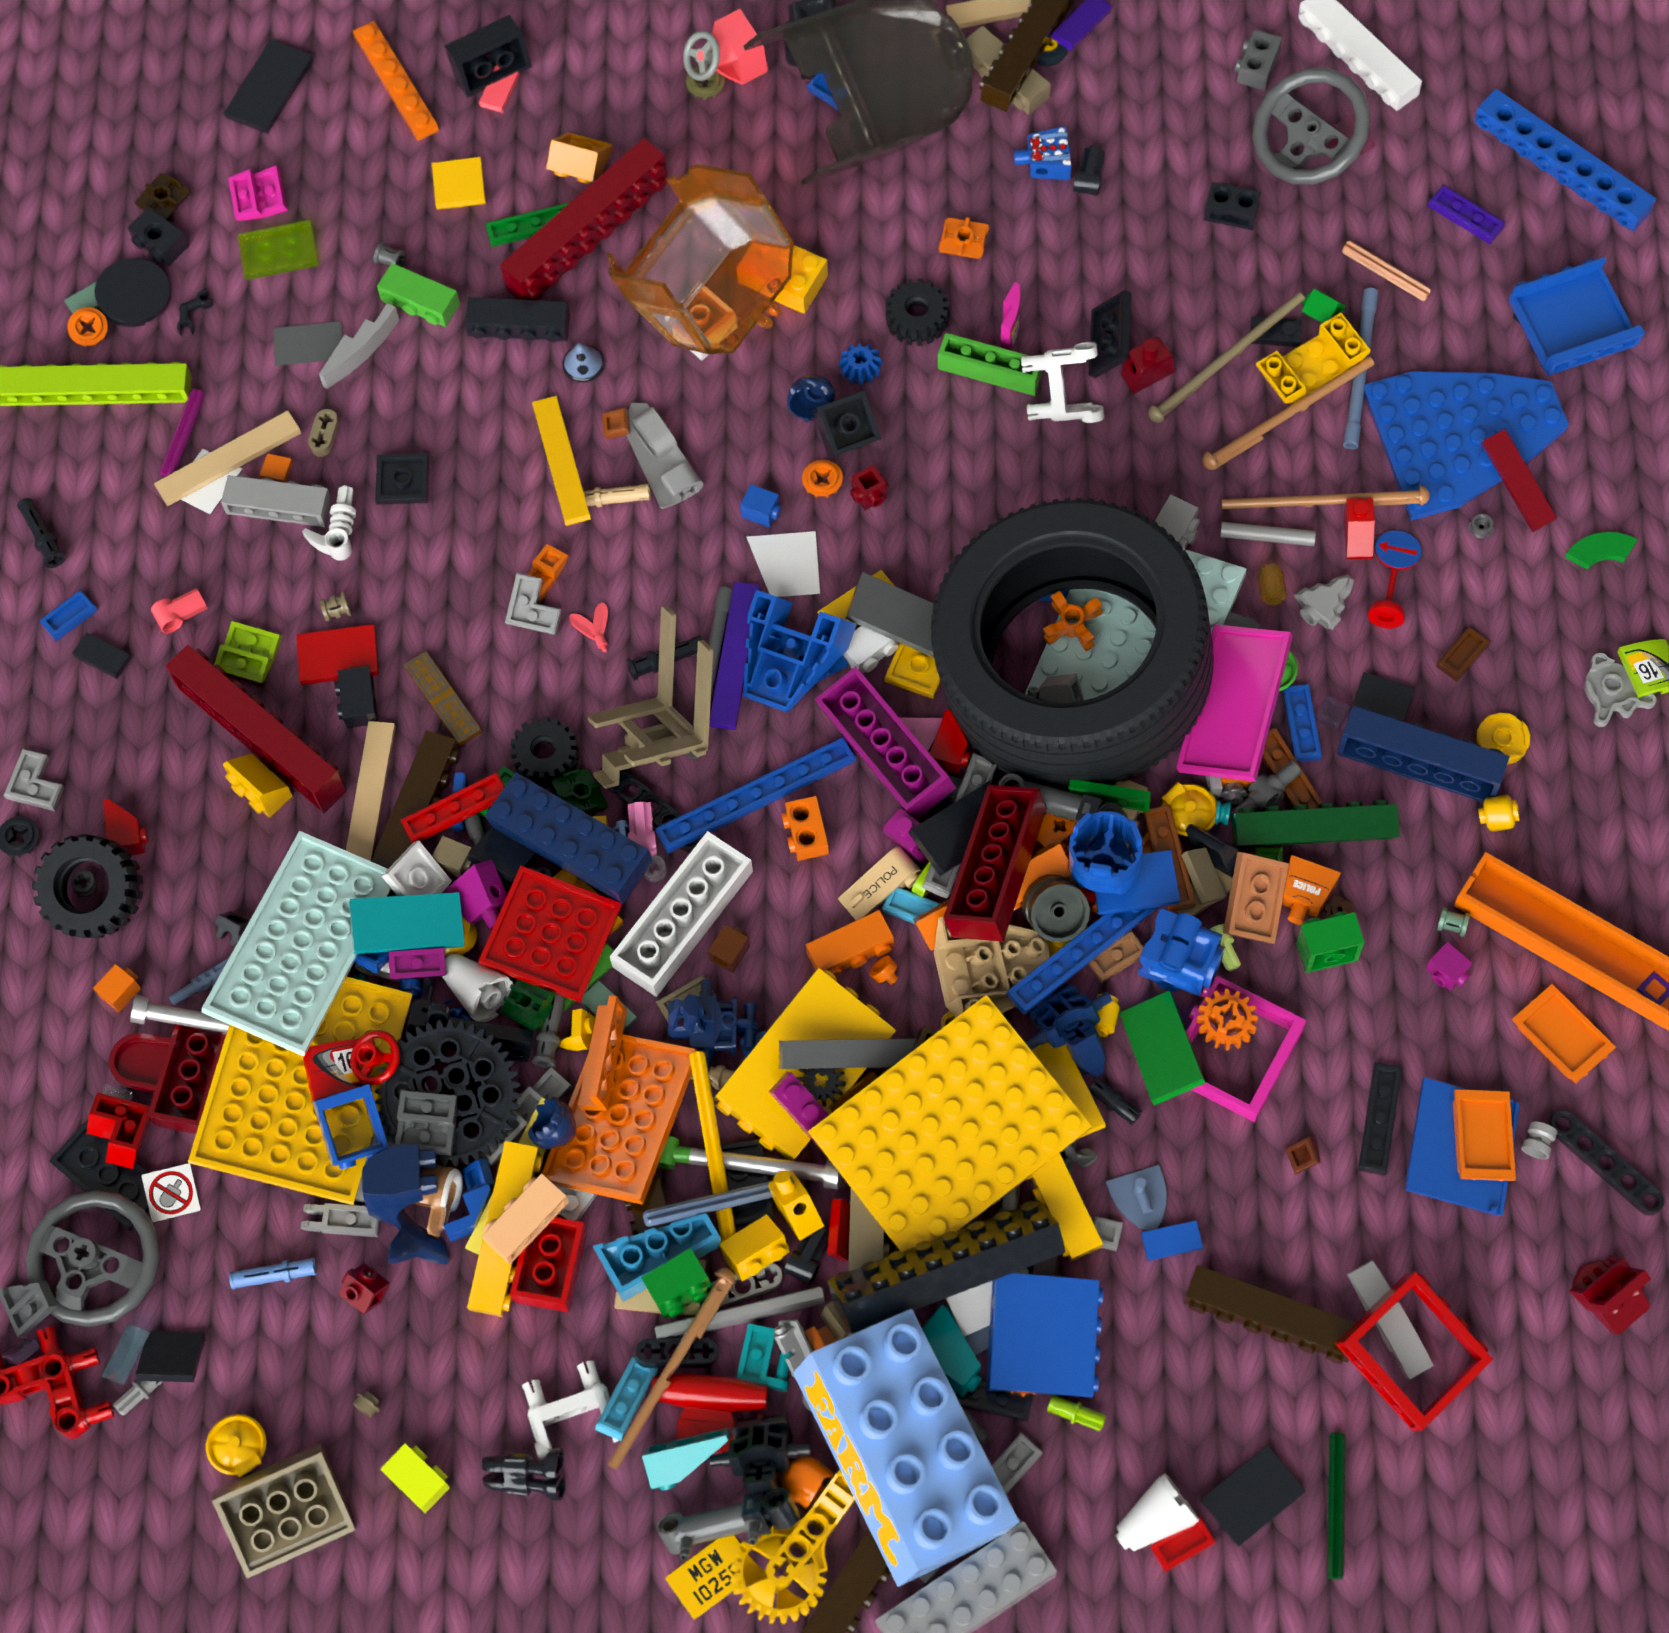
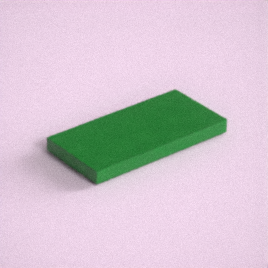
[1119,990,1206,1106]

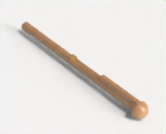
[1202,357,1374,470]
[1222,485,1430,509]
[608,1268,735,1470]

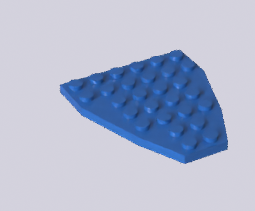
[1364,372,1569,521]

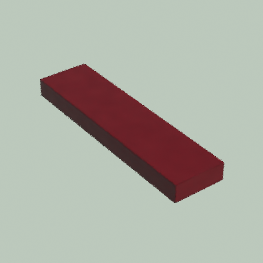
[1481,429,1557,532]

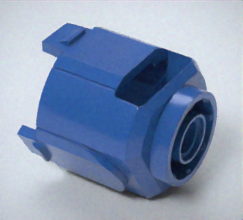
[1069,811,1143,894]

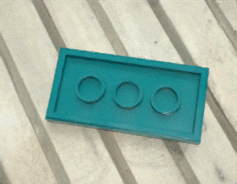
[349,892,465,954]

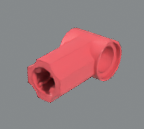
[151,588,208,633]

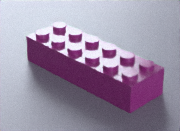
[814,667,956,820]

